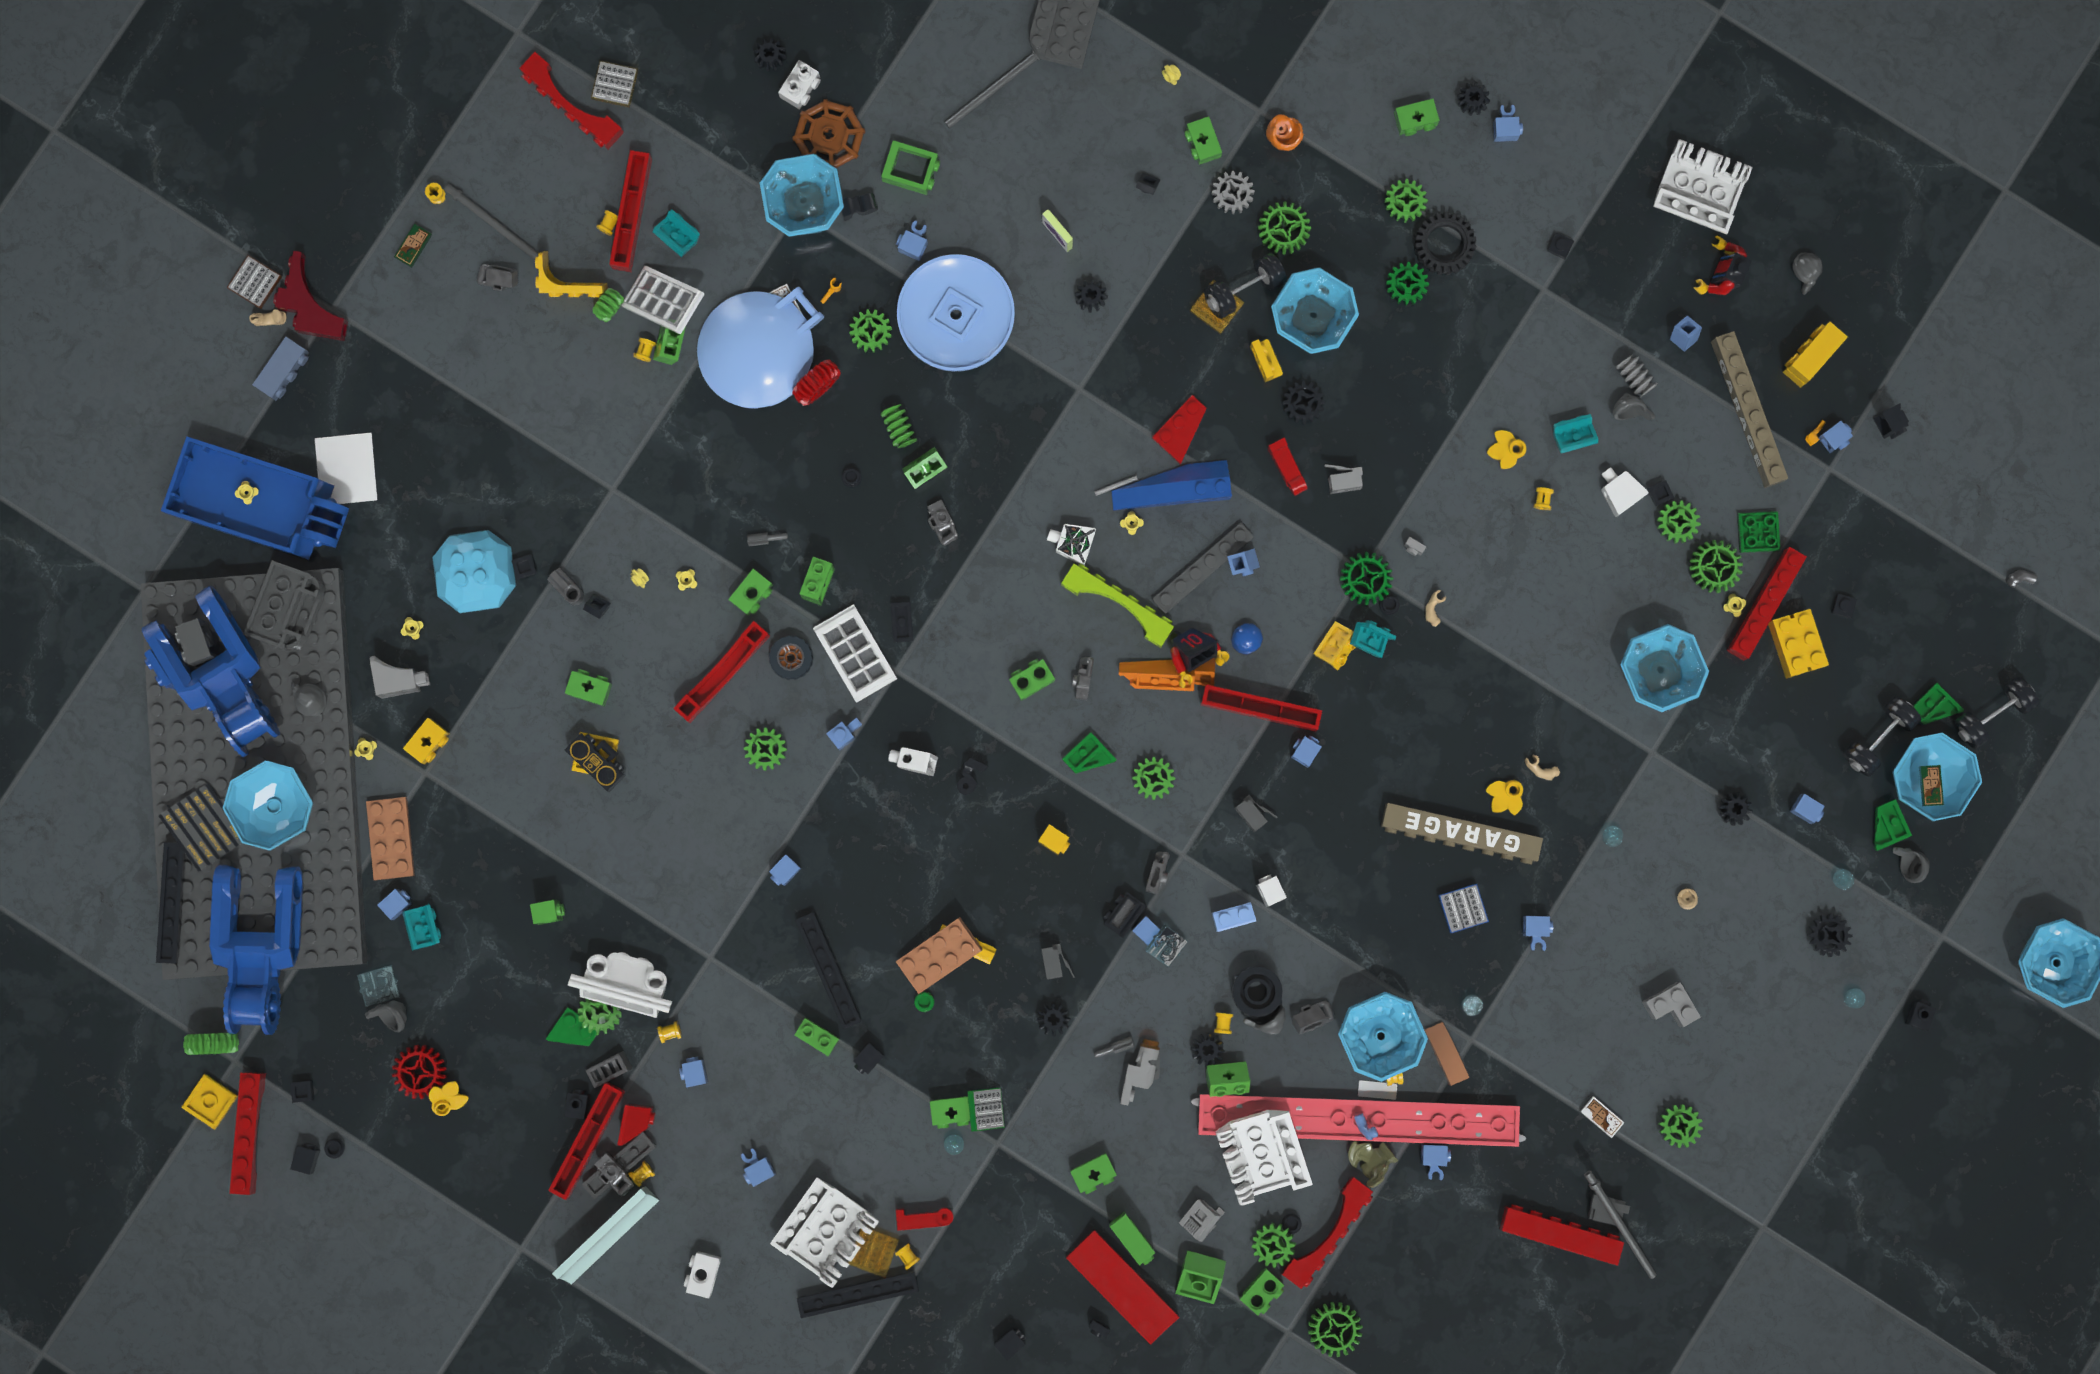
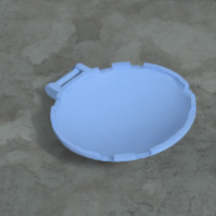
[697,287,824,409]

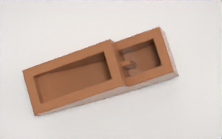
[1424,1022,1469,1086]

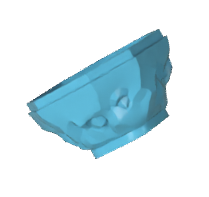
[2018,918,2100,1008]
[1338,992,1428,1082]

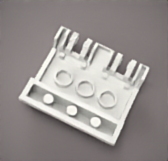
[1653,139,1752,235]
[1215,1110,1313,1205]
[770,1177,879,1288]

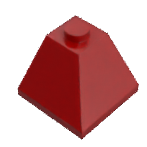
[617,1104,656,1146]

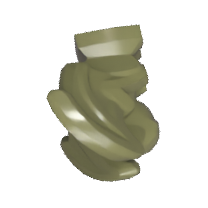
[1348,1141,1399,1188]

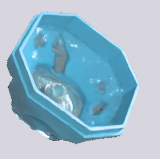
[760,154,844,237]
[1271,267,1359,354]
[1620,624,1709,712]

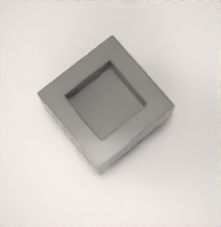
[1404,537,1426,556]

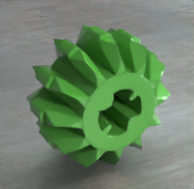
[593,288,624,322]

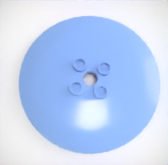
[897,254,1015,371]

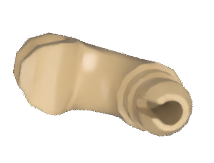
[249,309,287,326]
[1425,590,1446,627]
[1525,755,1560,781]

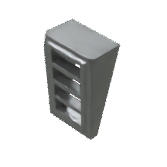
[585,1051,632,1088]

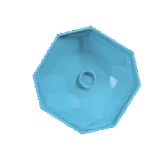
[432,530,516,613]
[1893,733,1982,821]
[223,761,313,851]

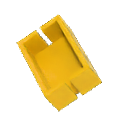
[1783,322,1848,388]
[1768,609,1829,679]

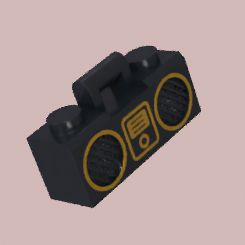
[565,733,626,792]

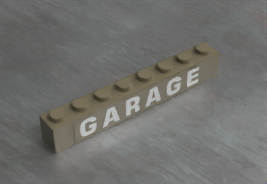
[1711,331,1788,488]
[1381,803,1543,865]

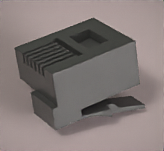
[1235,795,1277,832]
[1042,944,1075,979]
[1588,1194,1630,1225]

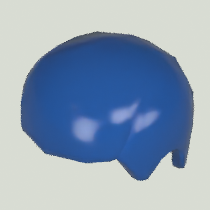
[1231,623,1263,655]

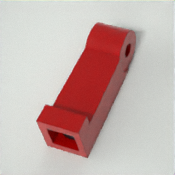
[1267,437,1308,496]
[896,1207,953,1231]

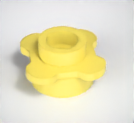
[1162,65,1181,85]
[235,481,259,505]
[1120,511,1144,535]
[631,568,649,588]
[676,569,697,591]
[1723,594,1746,617]
[401,617,424,640]
[354,738,377,760]

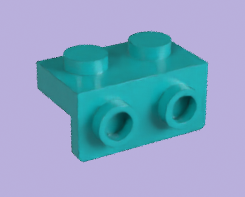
[652,209,700,257]
[1553,414,1599,454]
[1350,620,1396,658]
[402,904,441,951]

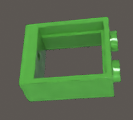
[881,140,941,195]
[800,557,835,606]
[1109,1211,1155,1266]

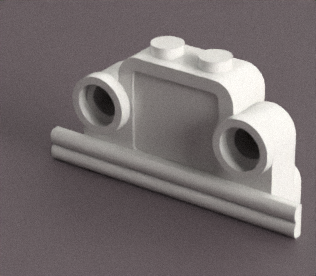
[568,952,672,1018]

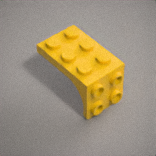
[535,251,608,297]

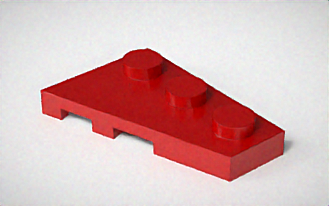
[1152,395,1207,465]

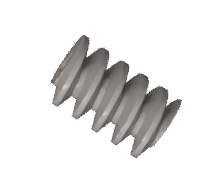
[1616,355,1658,398]

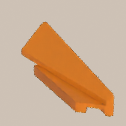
[1119,658,1215,691]

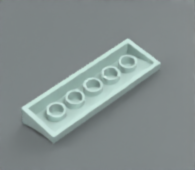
[552,1186,659,1284]

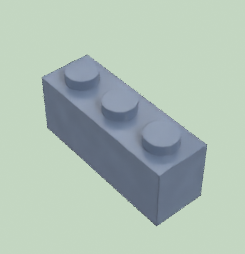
[252,337,309,401]

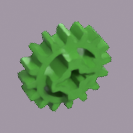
[1384,179,1428,223]
[849,309,892,353]
[1656,500,1701,544]
[744,728,787,771]
[1132,757,1175,800]
[578,998,621,1035]
[1658,1104,1703,1148]
[1252,1223,1296,1268]

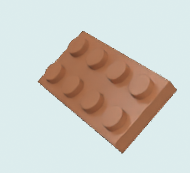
[366,797,415,880]
[896,917,983,994]

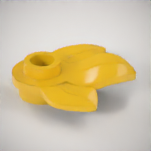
[1487,430,1526,469]
[1486,780,1523,815]
[429,1081,468,1116]

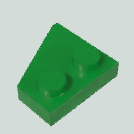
[1913,683,1964,725]
[1062,732,1117,774]
[1874,799,1912,851]
[546,1007,597,1046]

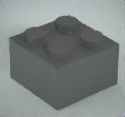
[175,618,219,668]

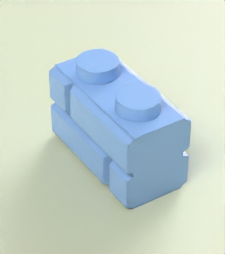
[1211,902,1256,932]

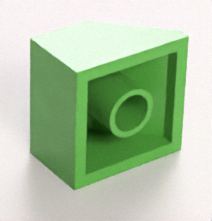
[1175,1251,1226,1304]

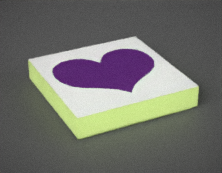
[1042,210,1073,252]

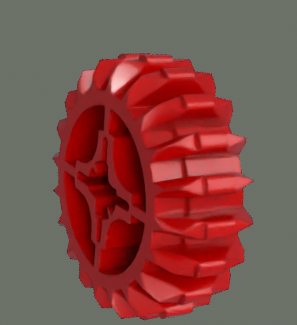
[792,360,841,406]
[392,1045,447,1099]

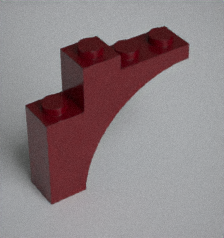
[273,251,348,341]

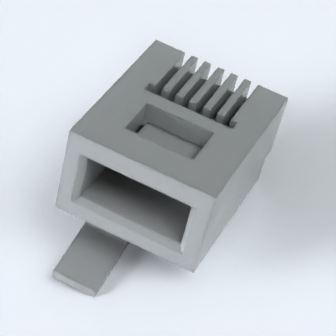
[1325,464,1363,494]
[1179,1199,1225,1242]

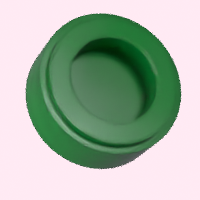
[914,992,934,1012]

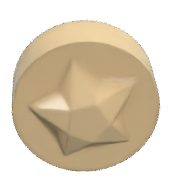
[1677,888,1698,910]

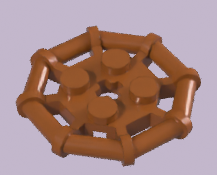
[792,99,866,168]

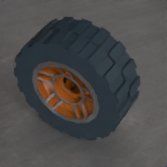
[769,636,813,680]

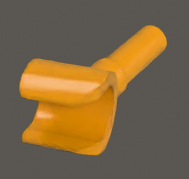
[820,278,842,304]
[1805,420,1826,446]

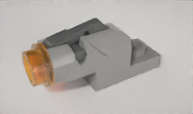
[1120,1039,1160,1106]

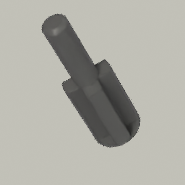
[747,532,788,546]
[1094,1036,1134,1058]

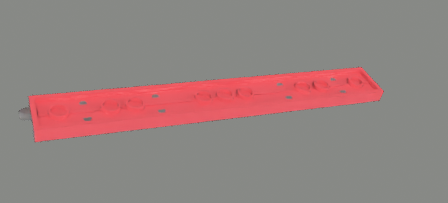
[1191,1094,1526,1147]

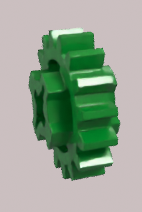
[1386,262,1429,305]

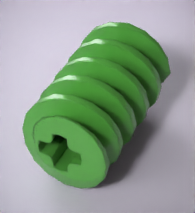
[881,404,917,448]

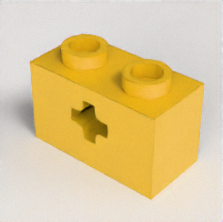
[403,718,450,764]
[1038,824,1070,855]

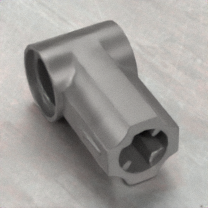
[547,568,584,605]

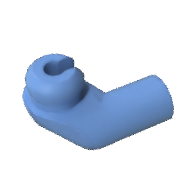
[1354,1113,1378,1140]

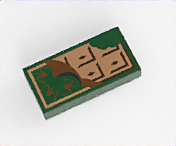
[394,224,432,268]
[1919,765,1944,806]

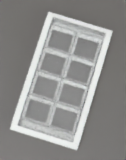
[622,266,704,334]
[813,604,897,703]

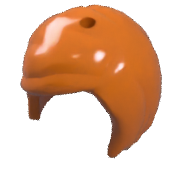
[1266,114,1304,151]

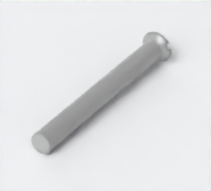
[1094,475,1139,496]

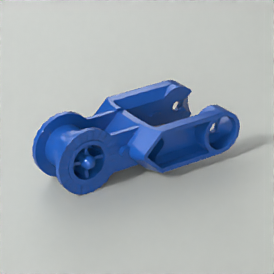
[142,586,280,757]
[209,865,303,1035]

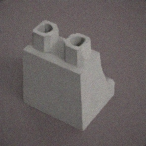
[370,656,430,699]

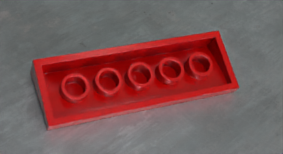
[1066,1229,1180,1345]

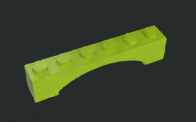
[1061,563,1174,648]

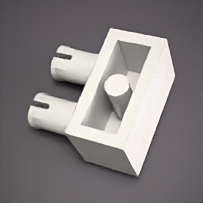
[778,60,821,110]

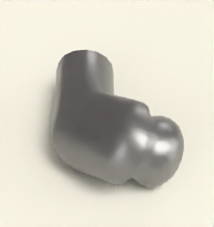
[2007,570,2037,588]

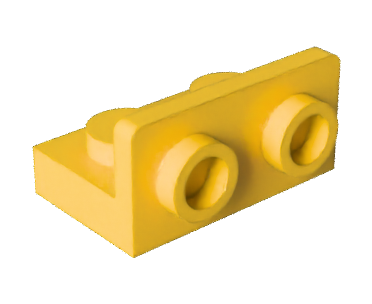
[1250,339,1283,382]
[1313,621,1356,670]

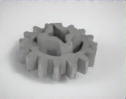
[1212,171,1254,214]

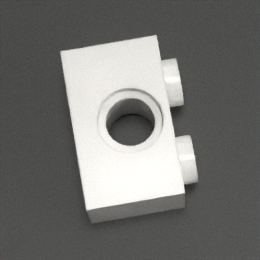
[1256,875,1287,907]
[684,1251,721,1298]

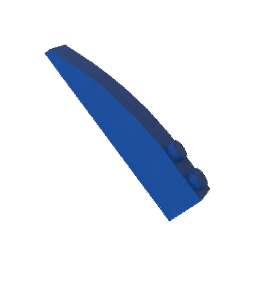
[1112,460,1232,511]

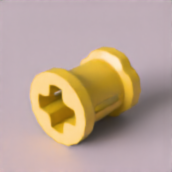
[425,183,446,204]
[596,210,618,236]
[633,338,656,362]
[1534,487,1554,510]
[1214,1013,1233,1034]
[657,1021,682,1043]
[628,1161,655,1187]
[895,1243,920,1270]

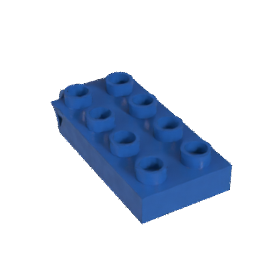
[161,436,349,560]

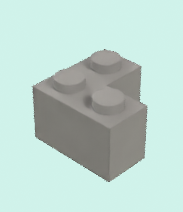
[1642,982,1701,1027]

